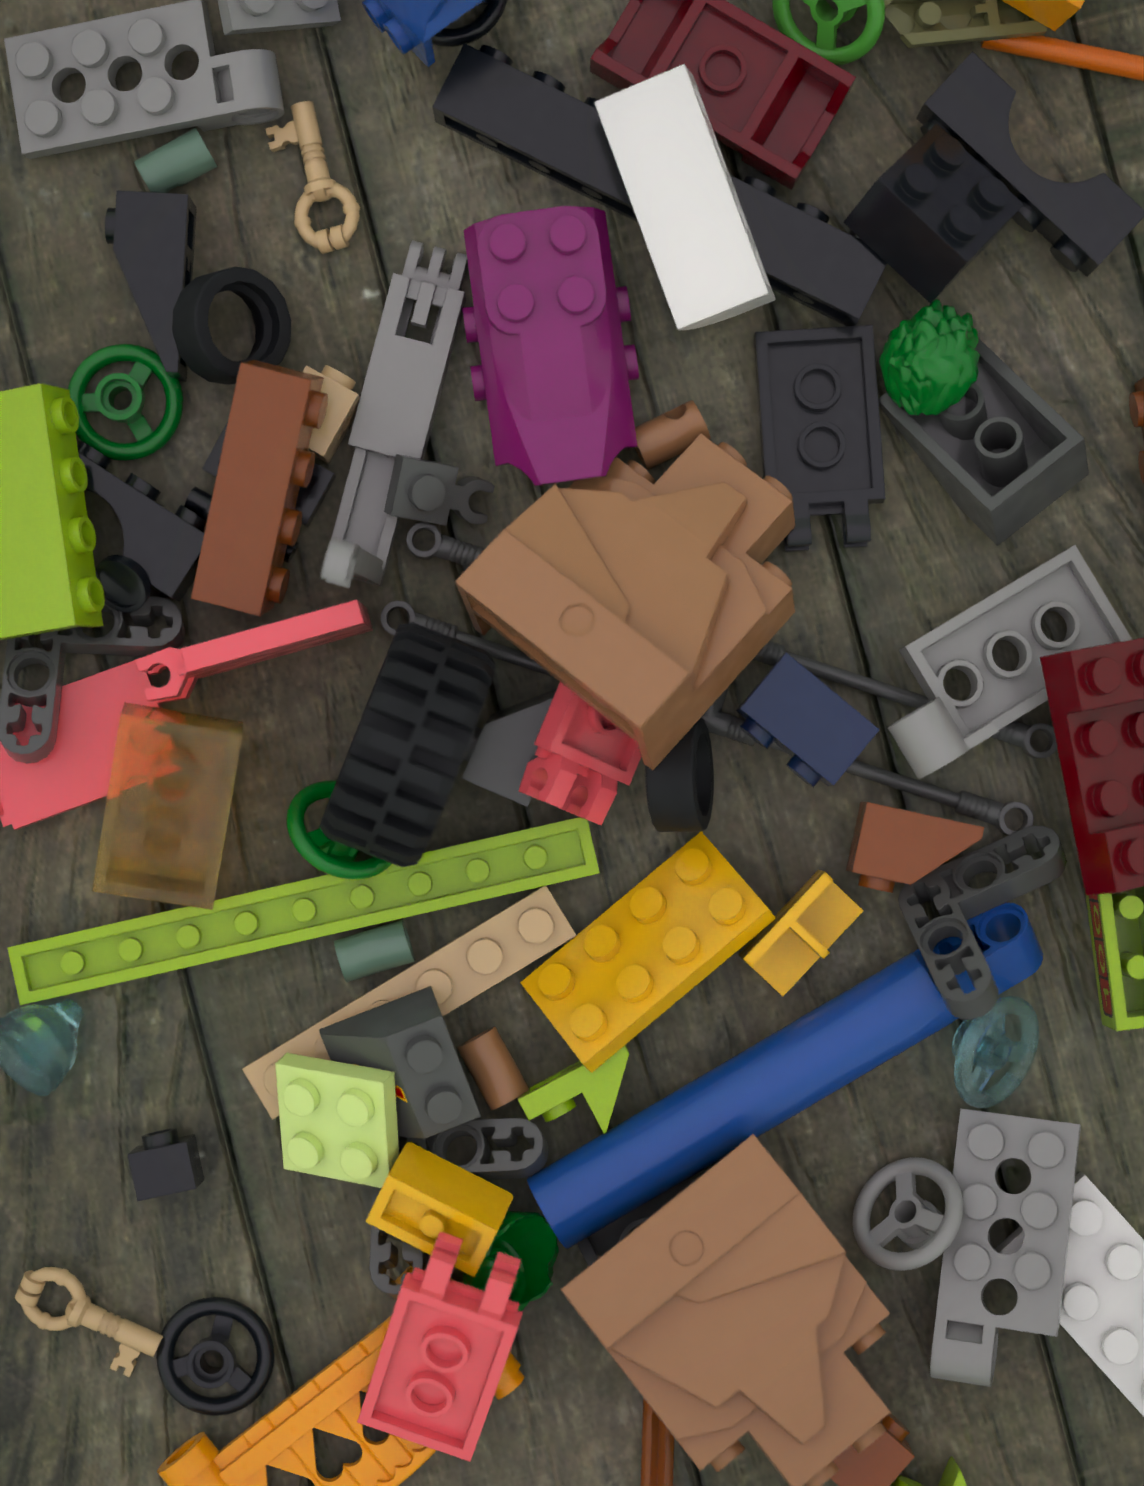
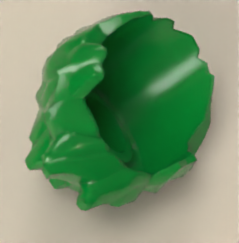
[879,299,980,416]
[463,1211,559,1312]

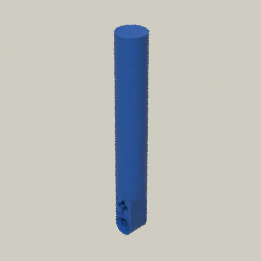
[527,903,1043,1249]

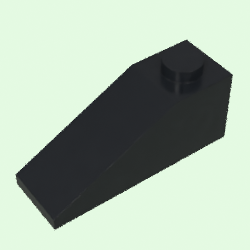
[105,190,197,382]

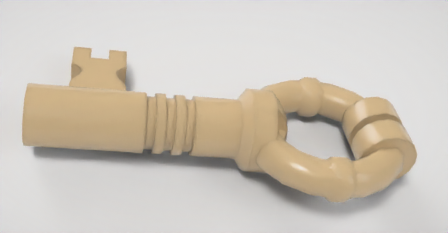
[265,101,360,254]
[15,1267,163,1377]

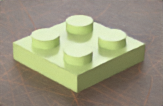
[275,1053,399,1188]

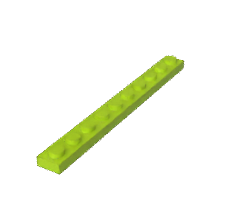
[7,817,600,1005]

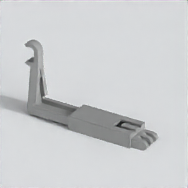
[321,240,468,588]

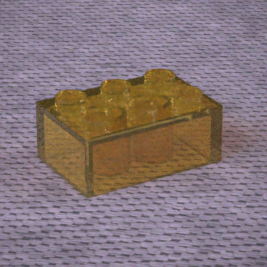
[92,702,243,910]

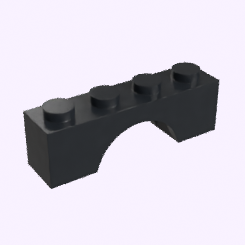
[916,51,1144,277]
[78,441,207,602]

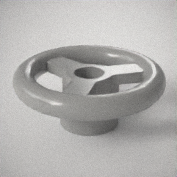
[852,1157,963,1271]

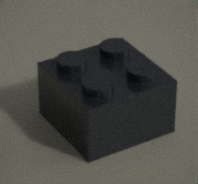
[844,124,1024,304]

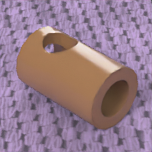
[634,400,711,470]
[457,1026,529,1110]

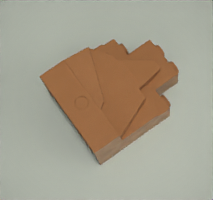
[455,433,796,770]
[561,1134,891,1486]

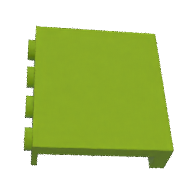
[0,383,105,640]

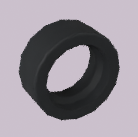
[172,266,291,385]
[645,719,714,832]

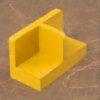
[739,869,864,997]
[365,1142,514,1277]

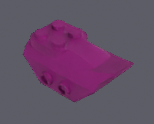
[462,206,639,486]

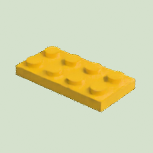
[520,831,776,1073]

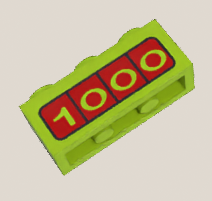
[1085,887,1144,1031]

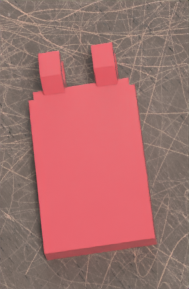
[135,600,373,704]
[0,660,184,830]
[518,682,642,826]
[357,1232,523,1462]

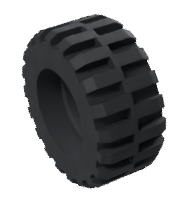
[319,622,496,867]

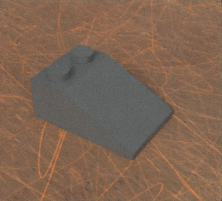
[878,339,1089,546]

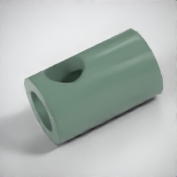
[134,127,218,193]
[334,920,415,982]

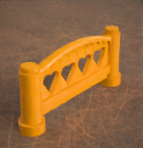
[157,1255,525,1486]

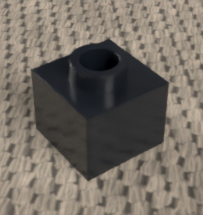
[127,1128,205,1202]

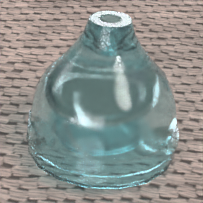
[0,999,84,1096]

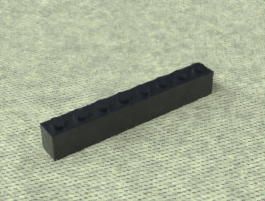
[432,43,887,326]

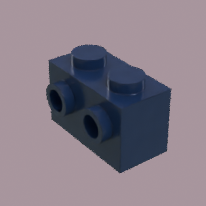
[736,652,880,788]

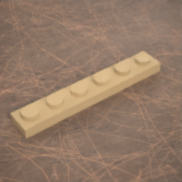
[242,886,577,1120]

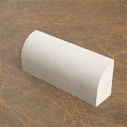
[594,64,776,330]

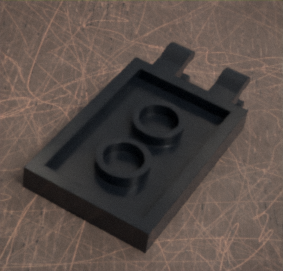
[754,325,886,552]

